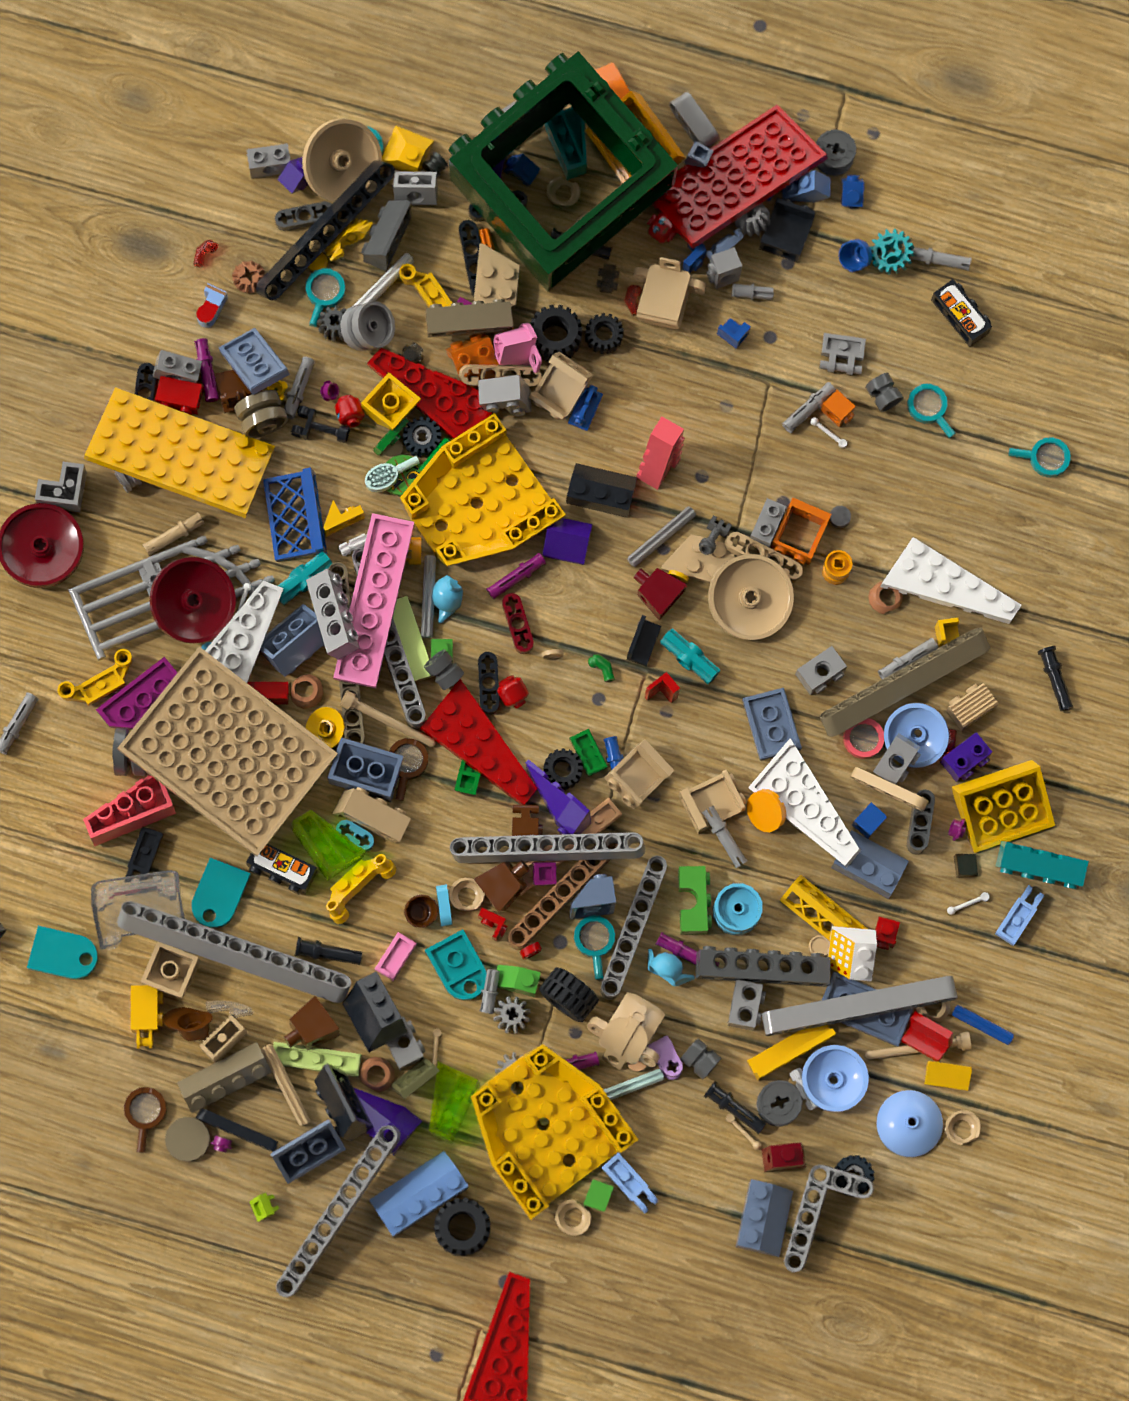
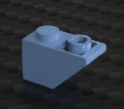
[782,170,831,202]

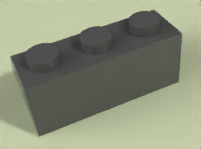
[361,200,412,272]

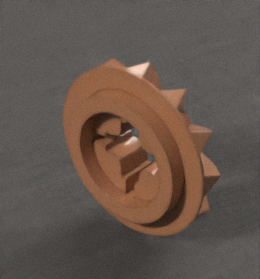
[232,260,265,293]

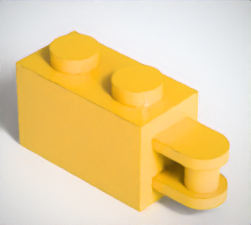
[130,985,163,1049]

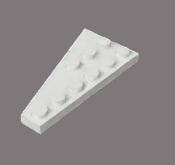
[880,537,1021,624]
[205,581,283,683]
[748,739,861,868]

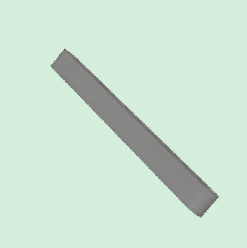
[117,901,351,1003]

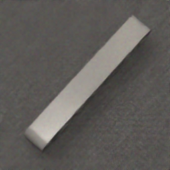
[600,856,667,1000]

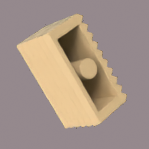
[946,683,999,731]
[200,1016,247,1063]

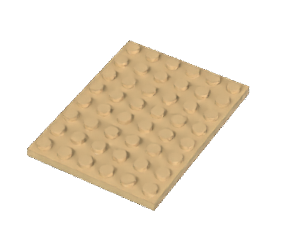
[117,647,338,857]

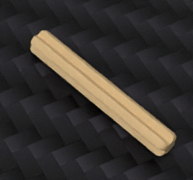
[261,1044,310,1126]

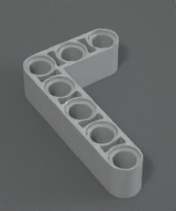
[784,1165,875,1272]

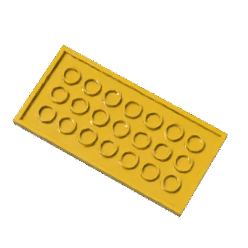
[84,387,275,519]

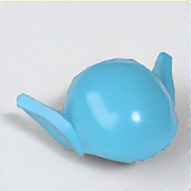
[432,575,463,623]
[648,949,695,987]

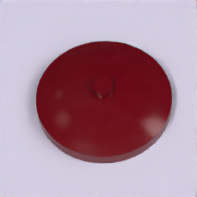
[0,503,84,588]
[150,557,236,644]

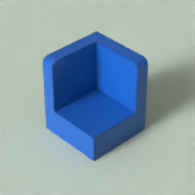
[717,318,751,349]
[852,802,887,839]

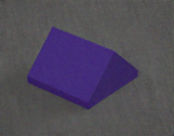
[542,518,593,565]

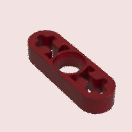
[502,593,534,654]

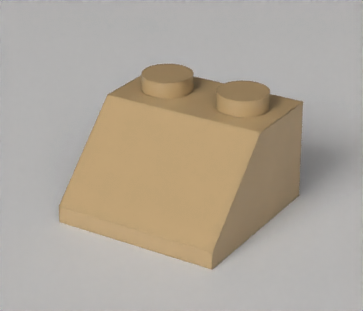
[141,941,201,999]

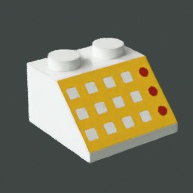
[828,926,877,981]

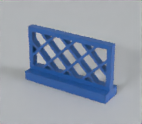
[263,467,328,562]

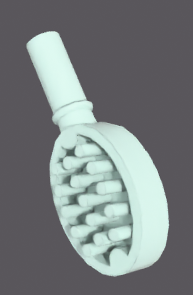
[365,456,420,492]

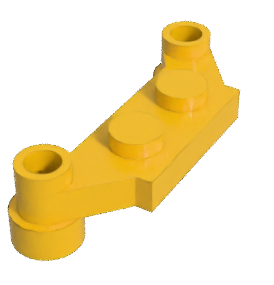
[399,264,452,308]
[57,649,132,706]
[326,854,397,924]

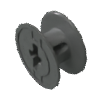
[816,129,856,176]
[756,1080,802,1127]

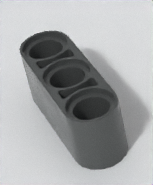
[906,790,935,855]

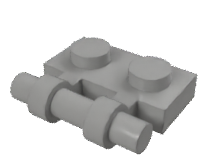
[819,333,866,375]

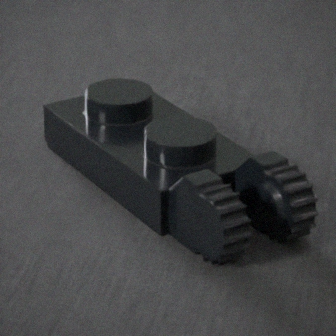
[123,826,164,891]

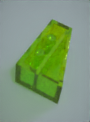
[291,810,366,881]
[429,1062,480,1144]

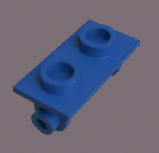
[568,385,603,431]

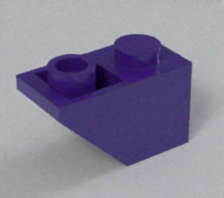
[278,157,309,193]

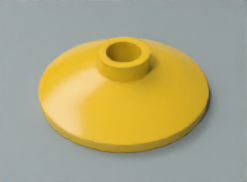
[306,707,345,749]

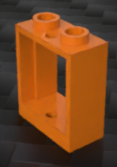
[771,497,832,565]

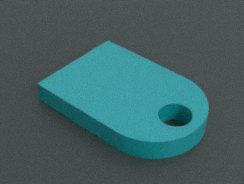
[191,858,251,929]
[27,926,98,980]
[425,929,487,1001]

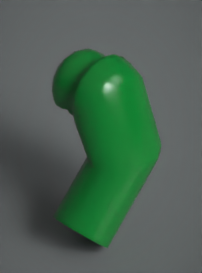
[588,654,615,682]

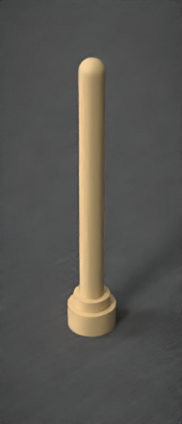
[340,690,436,747]
[865,1032,971,1060]

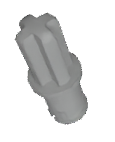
[732,283,774,300]
[480,969,500,1014]

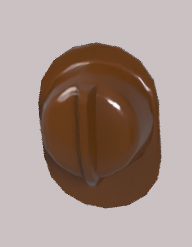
[163,1007,213,1041]

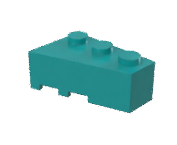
[544,107,587,180]

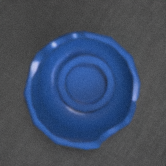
[838,239,872,272]

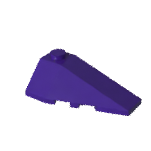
[525,759,591,835]
[353,1087,422,1156]

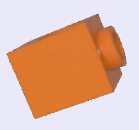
[821,390,856,427]

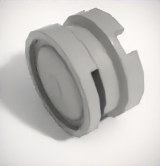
[113,470,142,493]

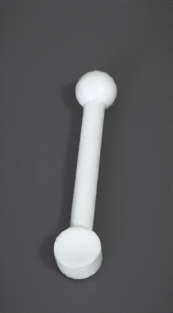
[811,418,847,448]
[237,583,252,612]
[947,892,989,915]

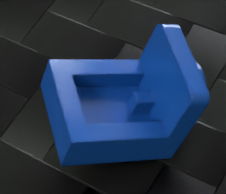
[504,153,541,186]
[841,175,864,207]
[683,243,706,273]

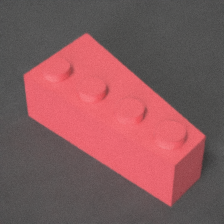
[636,417,685,490]
[83,775,176,846]

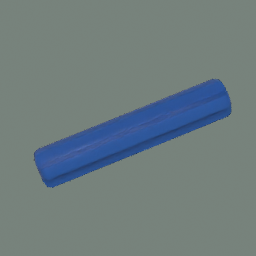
[952,1005,1014,1045]

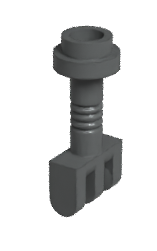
[699,515,732,555]

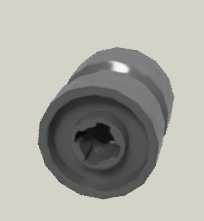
[865,372,904,412]
[424,649,464,690]
[680,1038,722,1080]

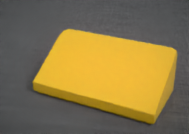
[924,1061,972,1091]

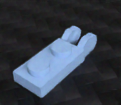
[995,885,1044,946]
[602,1153,659,1214]

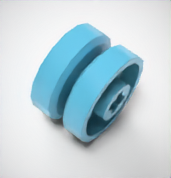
[713,883,763,935]

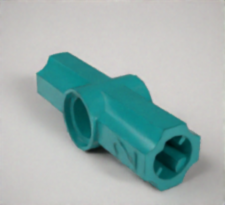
[278,551,333,605]
[660,628,720,684]

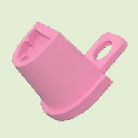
[493,323,542,373]

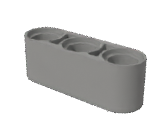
[669,92,720,147]

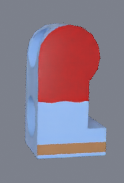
[196,283,228,328]

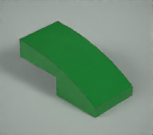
[454,760,481,795]

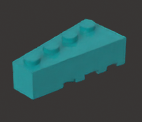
[995,841,1089,890]

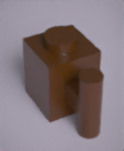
[512,805,543,836]

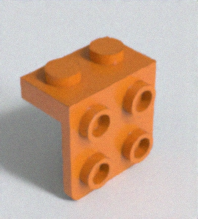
[446,333,499,388]

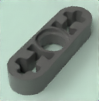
[275,201,332,231]

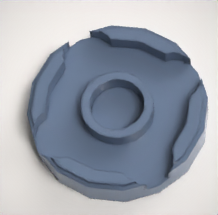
[706,229,744,259]

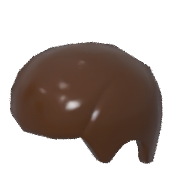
[404,894,439,928]

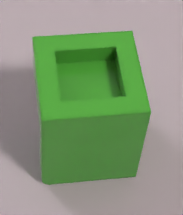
[583,1179,614,1212]

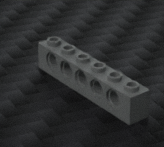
[696,946,830,987]

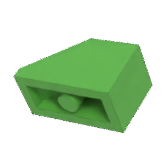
[497,965,541,998]

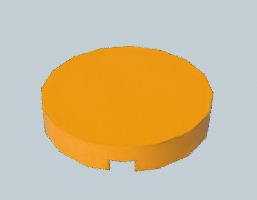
[747,789,786,832]

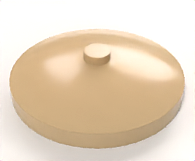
[302,118,382,202]
[708,554,794,640]

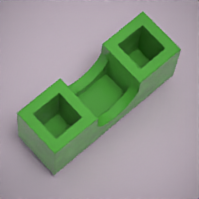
[678,866,712,935]

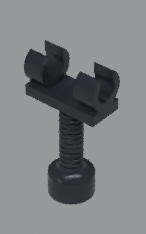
[291,406,350,443]

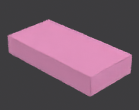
[375,932,417,981]

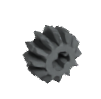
[317,305,346,342]

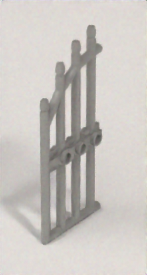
[68,536,275,661]

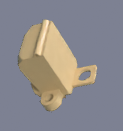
[633,257,707,329]
[587,992,666,1070]

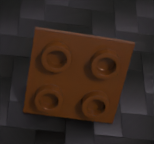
[214,370,262,413]

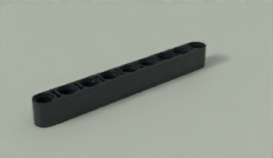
[256,160,395,300]

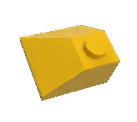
[382,126,434,172]
[361,373,421,430]

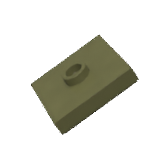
[391,1058,439,1099]

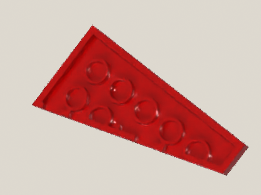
[367,348,494,439]
[421,679,537,805]
[463,1272,530,1401]

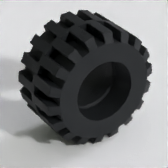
[530,304,582,361]
[539,967,599,1022]
[434,1198,491,1257]

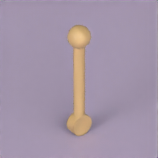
[432,1029,442,1066]
[726,1114,761,1150]

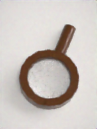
[389,738,428,801]
[124,1087,167,1153]

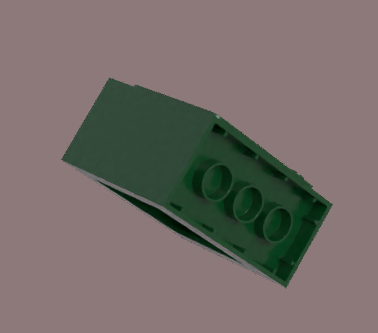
[448,51,678,292]

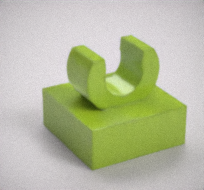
[249,1193,279,1222]

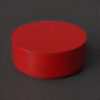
[519,942,542,960]

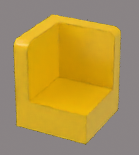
[935,618,960,647]

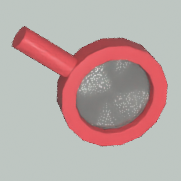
[843,718,884,759]

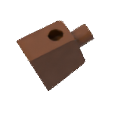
[474,860,530,912]
[283,996,340,1050]

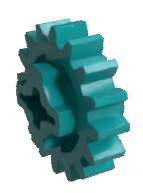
[870,228,915,275]

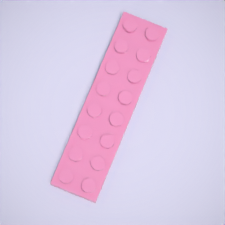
[333,513,415,688]

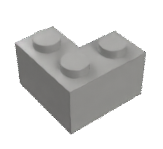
[478,375,532,416]
[35,462,87,512]

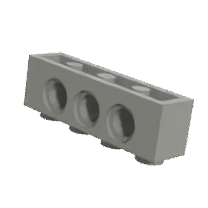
[306,569,360,660]

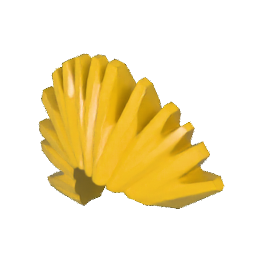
[325,218,373,262]

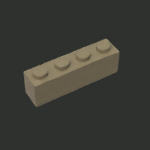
[425,299,513,338]
[177,1042,272,1113]

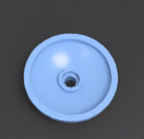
[884,703,949,768]
[802,1045,869,1112]
[876,1090,943,1157]

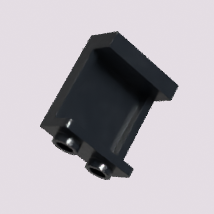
[759,198,816,263]

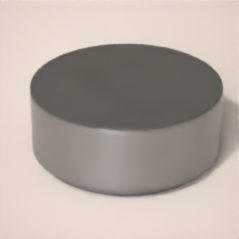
[829,506,851,528]

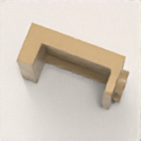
[529,352,593,420]
[604,739,675,809]
[678,770,747,834]

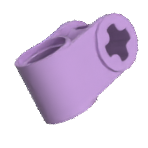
[647,1035,683,1080]

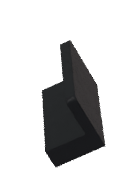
[626,615,661,667]

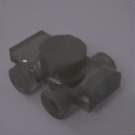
[596,263,620,294]
[398,342,424,363]

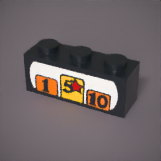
[931,279,992,347]
[246,844,318,895]

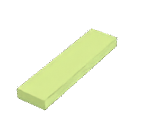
[393,596,434,683]
[273,1042,362,1077]

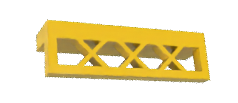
[780,875,868,941]
[747,1025,836,1081]

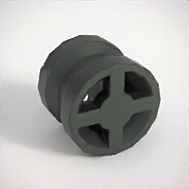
[422,152,448,178]

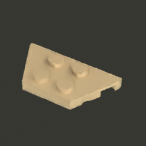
[474,243,520,309]
[661,534,735,584]

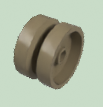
[234,390,288,438]

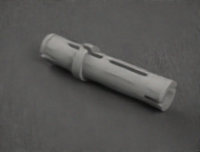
[909,247,971,271]
[284,357,315,419]
[782,382,836,433]
[878,638,938,679]
[0,692,39,755]
[702,805,748,868]

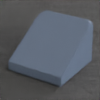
[684,141,713,167]

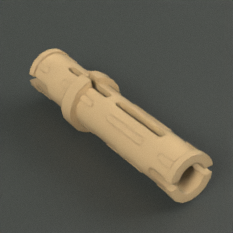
[142,512,205,556]

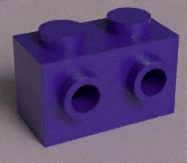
[940,732,992,782]

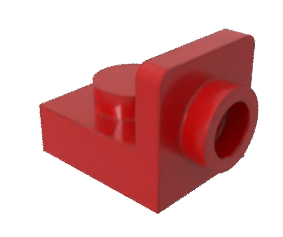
[478,908,508,941]
[875,916,900,950]

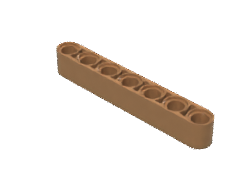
[508,843,618,950]

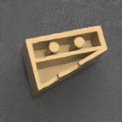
[332,787,411,843]

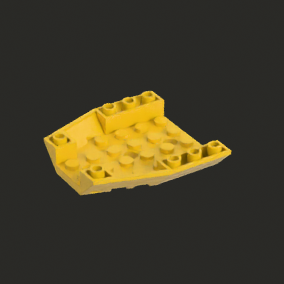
[400,413,566,567]
[471,1044,639,1220]

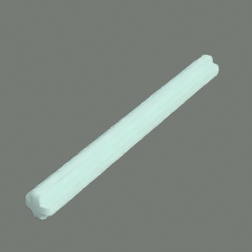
[539,1069,664,1126]

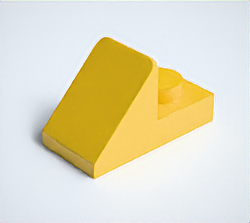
[324,500,365,537]

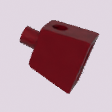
[633,568,687,620]
[762,1143,806,1172]

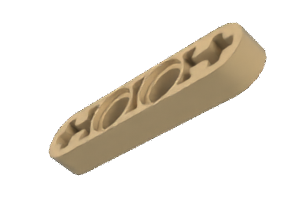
[459,364,542,386]
[725,532,803,582]
[850,767,929,811]

